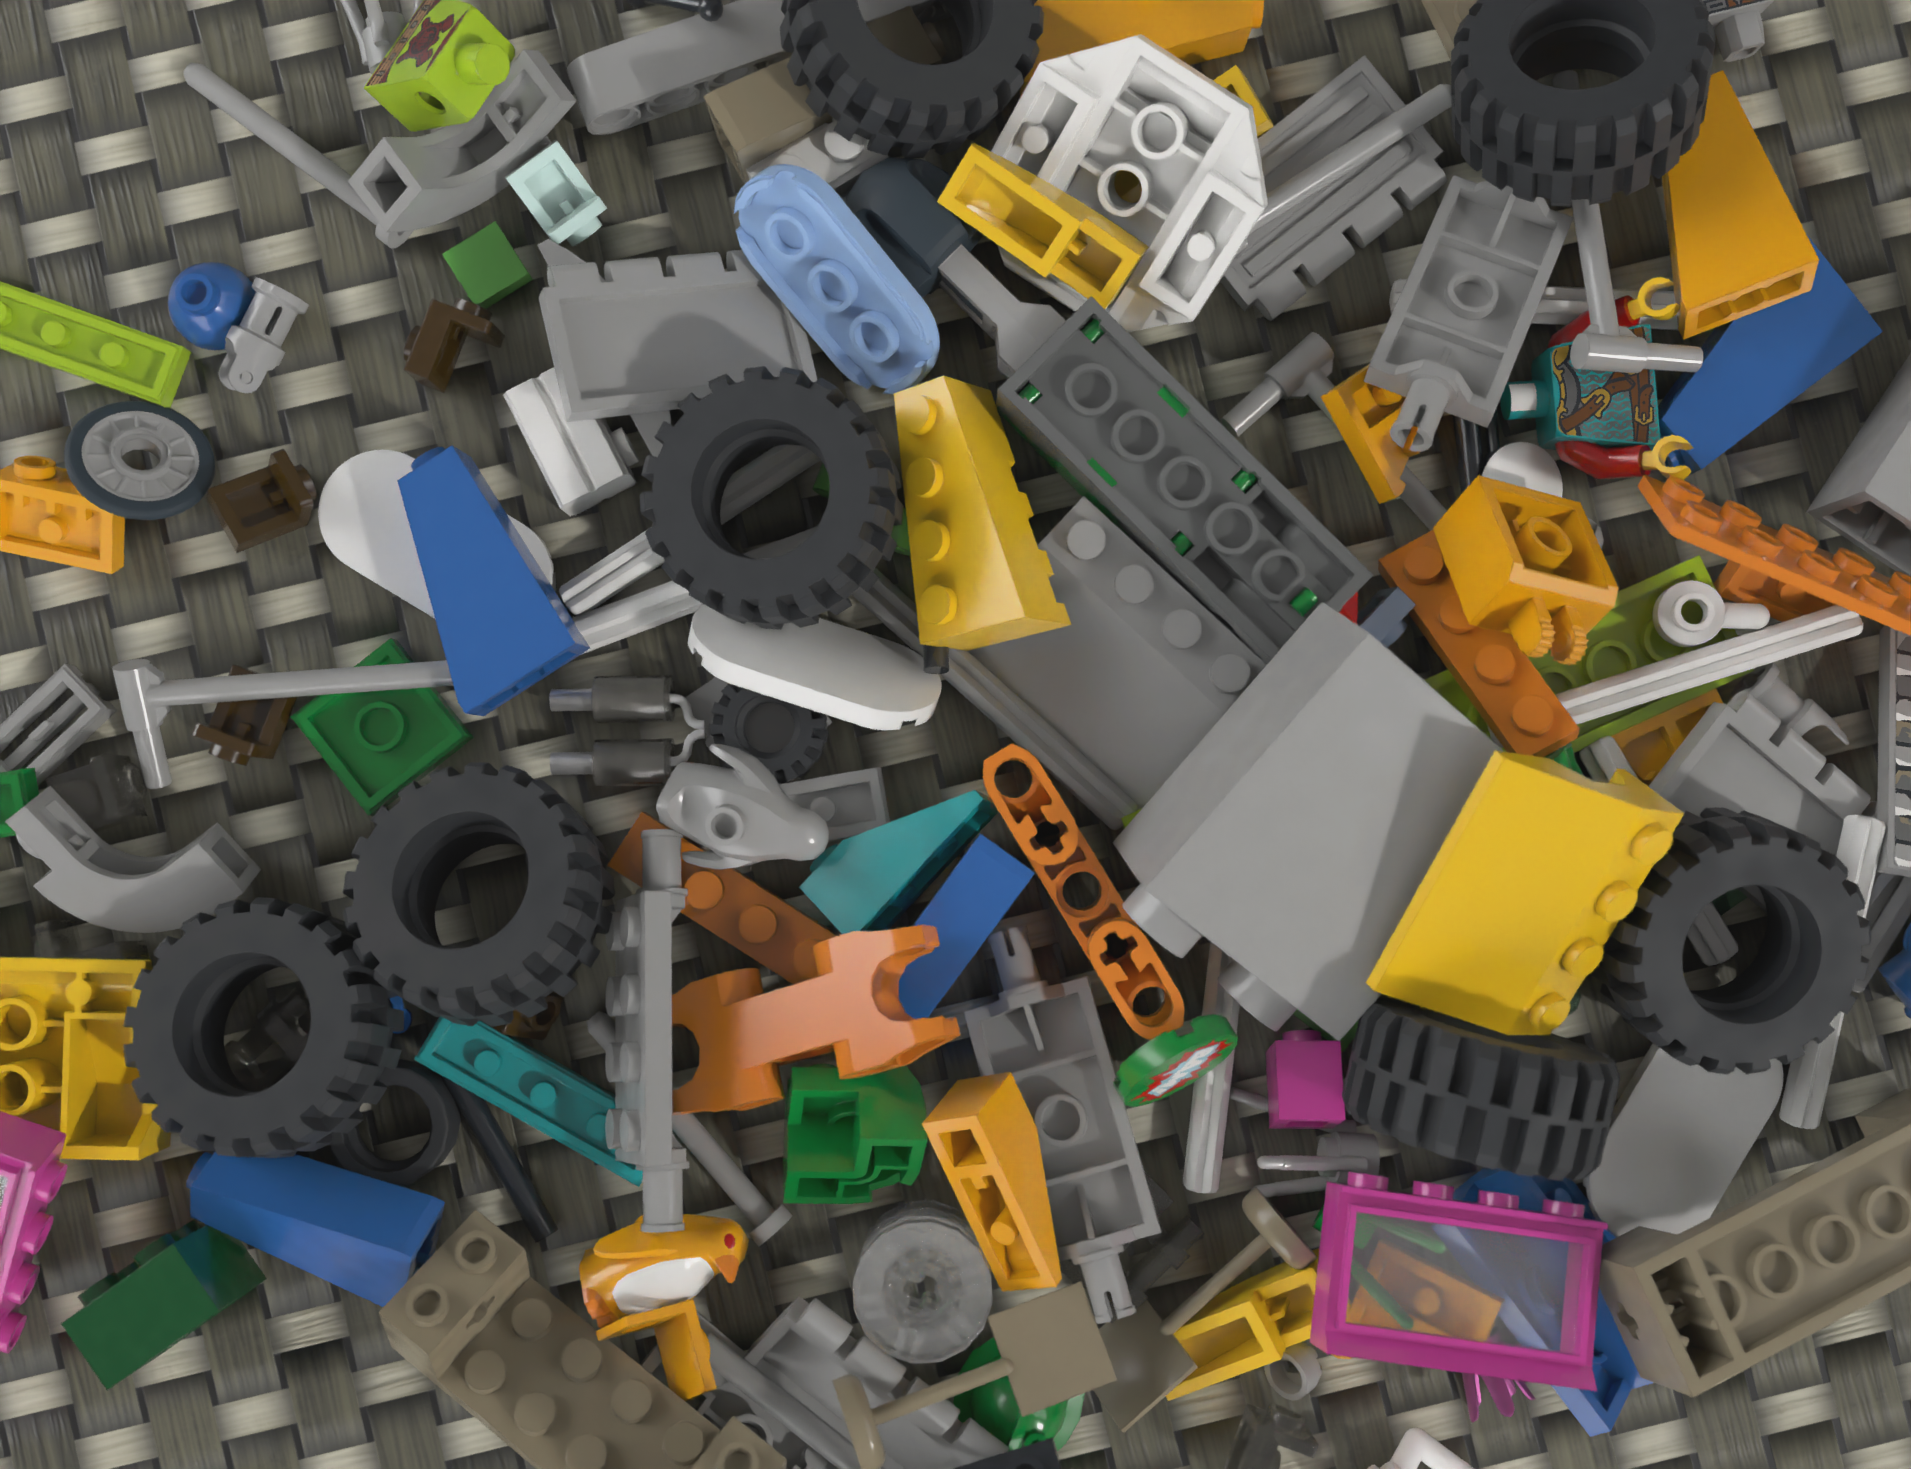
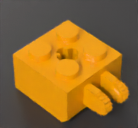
[1433,475,1619,665]

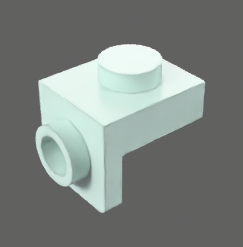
[505,140,607,246]

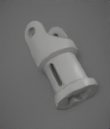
[219,277,309,393]
[1728,662,1849,745]

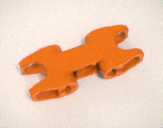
[983,743,1184,1040]
[672,925,961,1115]

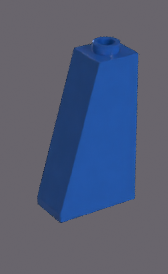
[1651,233,1883,475]
[397,446,590,716]
[899,833,1035,1019]
[186,1151,445,1307]

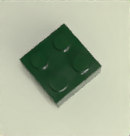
[61,1219,267,1390]

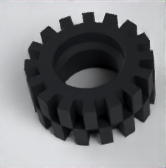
[709,684,828,784]

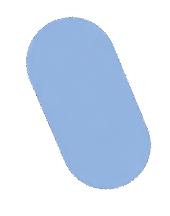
[734,164,940,394]

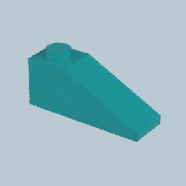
[799,790,999,934]

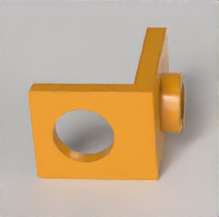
[596,1299,716,1402]

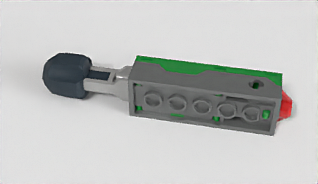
[845,157,1373,664]

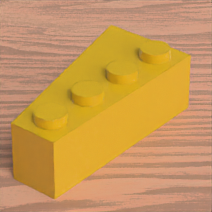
[894,375,1071,651]

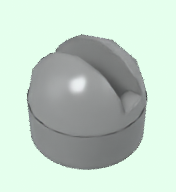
[1264,1342,1323,1401]

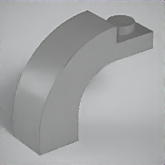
[348,49,576,232]
[5,786,261,933]

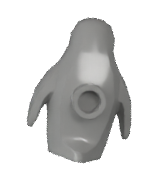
[656,744,829,870]

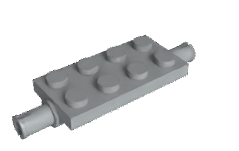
[1364,175,1574,451]
[605,829,689,1232]
[964,926,1162,1324]

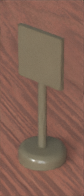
[1093,1187,1317,1433]
[832,1281,1117,1469]

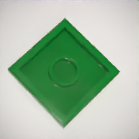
[291,638,474,816]

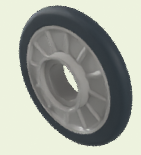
[64,401,215,520]

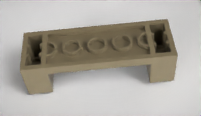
[1599,1089,1911,1398]
[378,1209,787,1469]

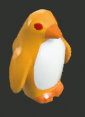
[579,1214,749,1328]

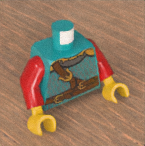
[1500,277,1693,480]

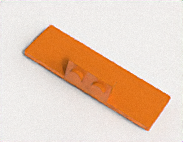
[1637,475,1911,636]

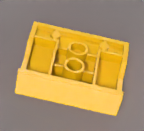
[1366,751,1684,1035]
[0,957,171,1160]

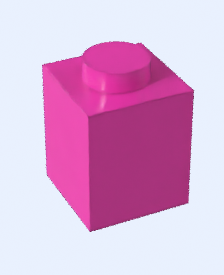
[1266,1030,1345,1129]

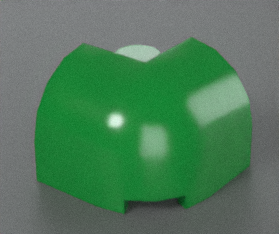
[783,1063,927,1204]

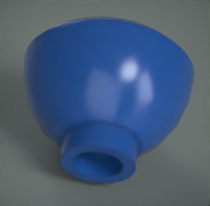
[168,262,256,350]

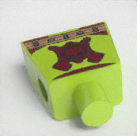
[364,0,515,132]

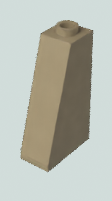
[703,5,946,184]

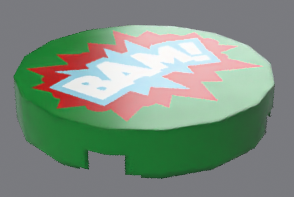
[1113,1014,1238,1107]

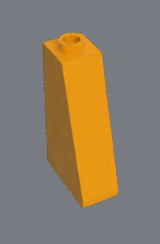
[1020,0,1264,98]
[1662,70,1819,340]

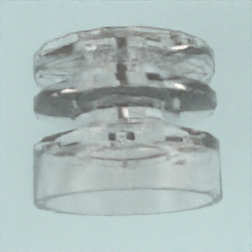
[853,1200,992,1364]

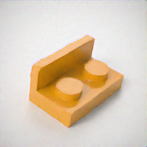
[0,456,125,574]

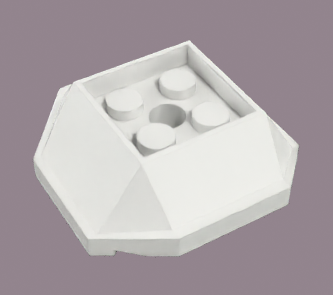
[991,34,1268,332]

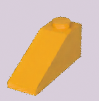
[922,1072,1062,1292]

